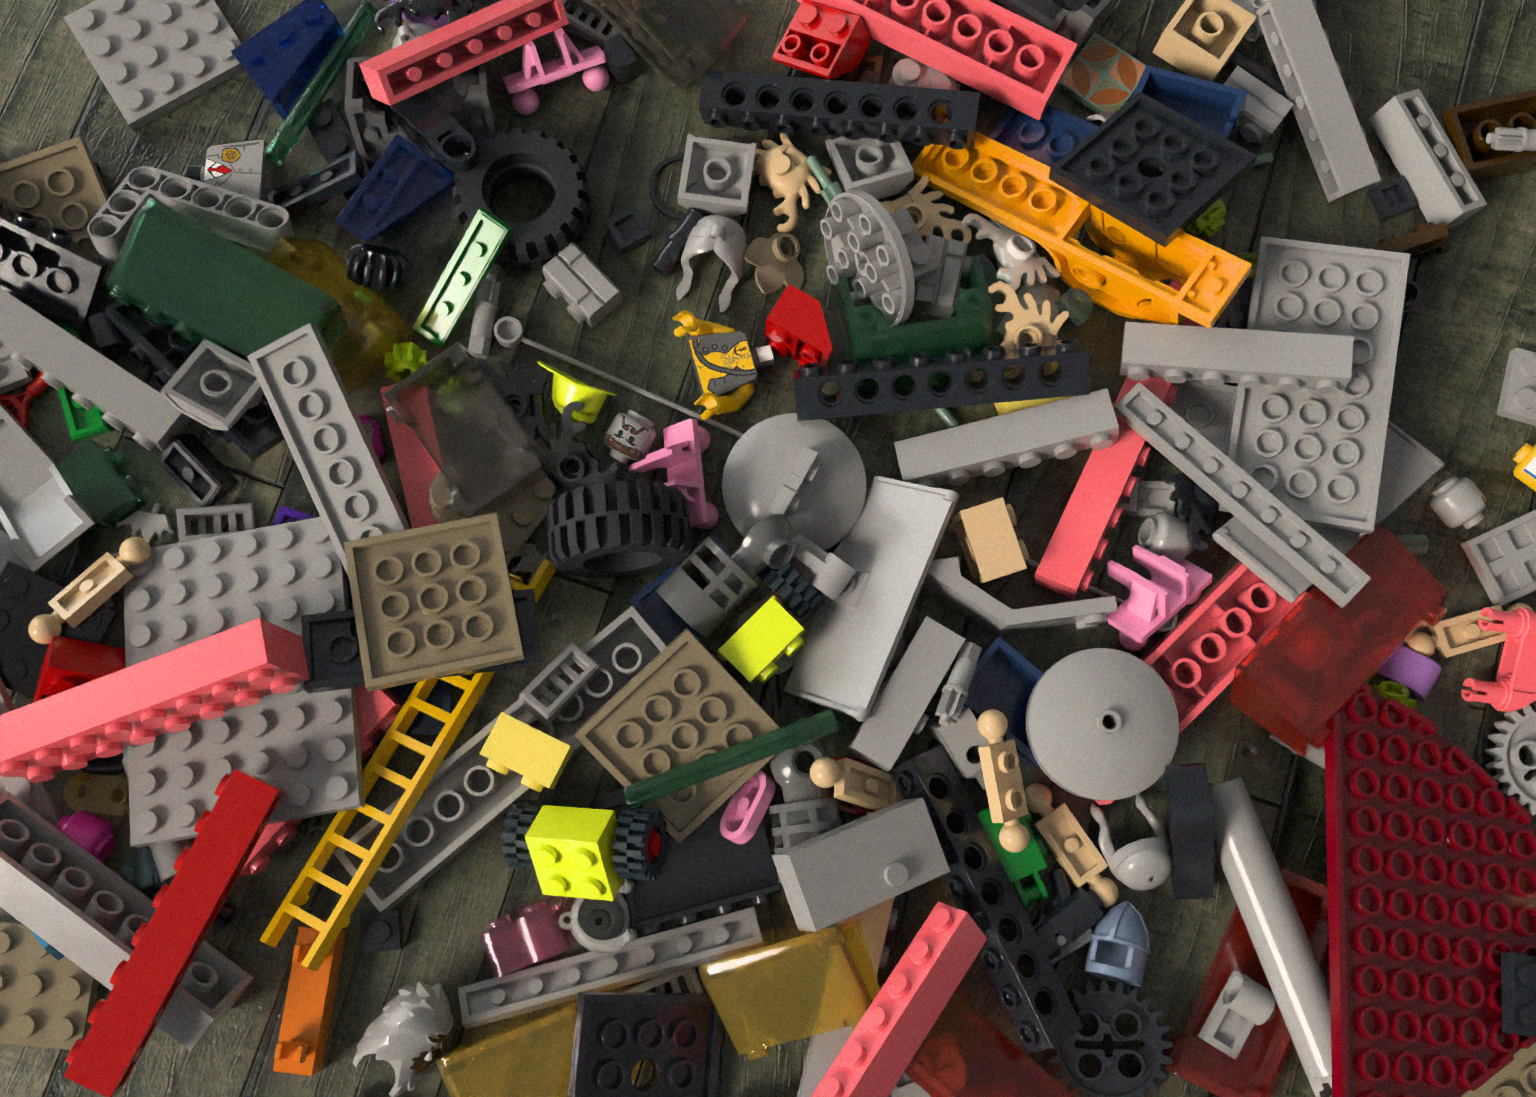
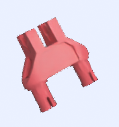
[1461,607,1536,712]

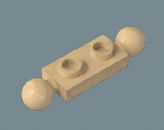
[28,537,151,644]
[1404,603,1535,659]
[977,709,1030,853]
[810,757,904,811]
[1024,783,1119,908]

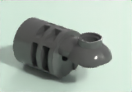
[656,514,796,639]
[769,732,842,883]

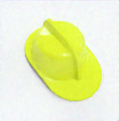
[537,361,617,424]

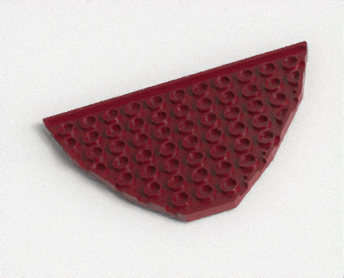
[1323,666,1536,1097]

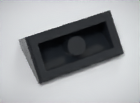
[157,433,238,507]

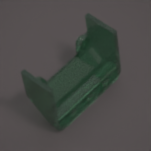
[837,256,993,392]

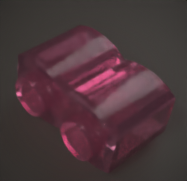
[480,900,571,978]

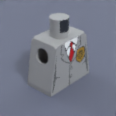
[186,140,275,202]
[924,706,988,791]

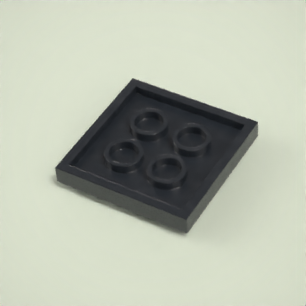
[0,561,118,699]

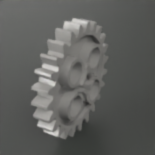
[1485,701,1536,816]

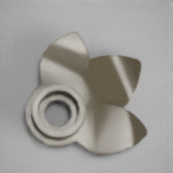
[744,232,804,294]

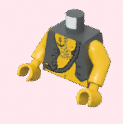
[672,310,774,420]

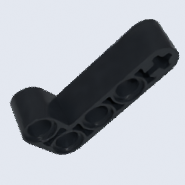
[1165,763,1214,900]

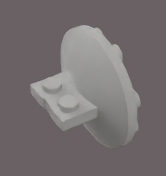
[820,189,940,331]
[722,413,866,551]

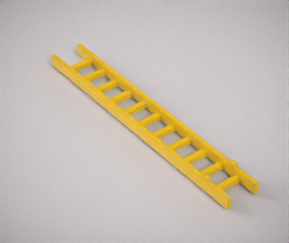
[259,559,556,972]

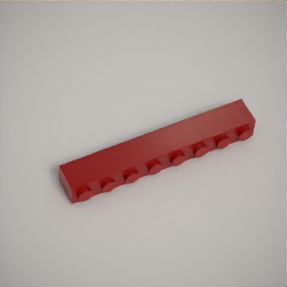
[63,769,285,1097]

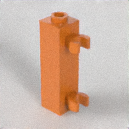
[273,918,347,1076]

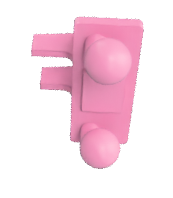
[502,27,610,115]
[629,418,719,530]
[1107,545,1212,651]

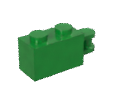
[976,806,1048,909]

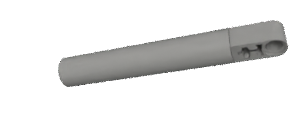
[1210,777,1332,1097]

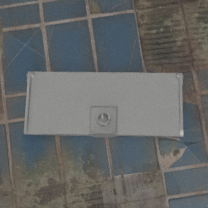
[1212,420,1444,603]
[783,476,960,722]

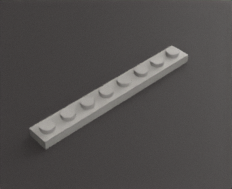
[1114,382,1371,608]
[458,907,764,1030]

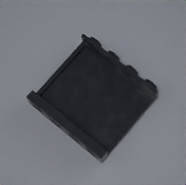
[600,788,781,934]

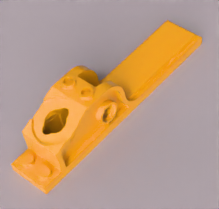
[911,119,1252,329]

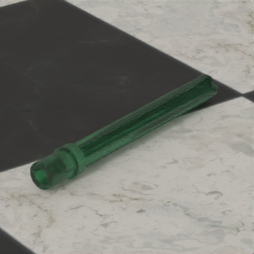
[263,1,378,166]
[624,709,839,808]

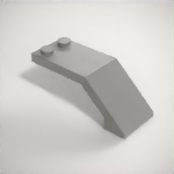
[0,402,96,572]
[922,557,1118,635]

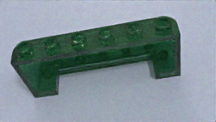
[106,198,347,363]

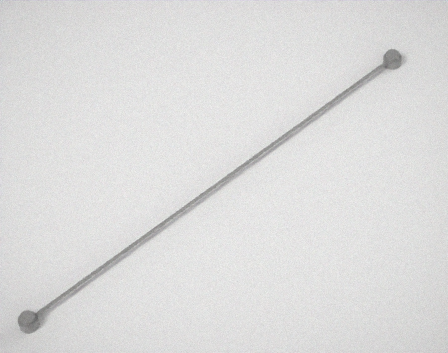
[494,316,1178,633]

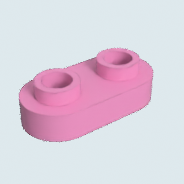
[720,770,776,844]

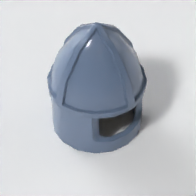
[1084,901,1150,987]

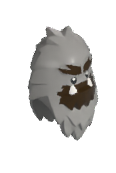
[353,982,454,1097]

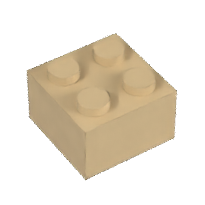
[1152,0,1256,82]
[951,497,1029,586]

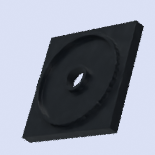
[1049,92,1257,248]
[567,992,725,1097]

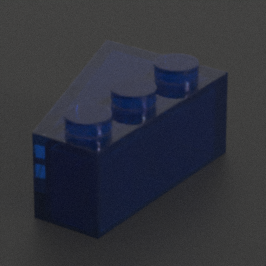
[231,0,346,121]
[335,134,456,245]

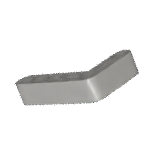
[87,166,296,264]

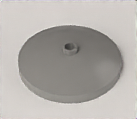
[1026,648,1179,801]

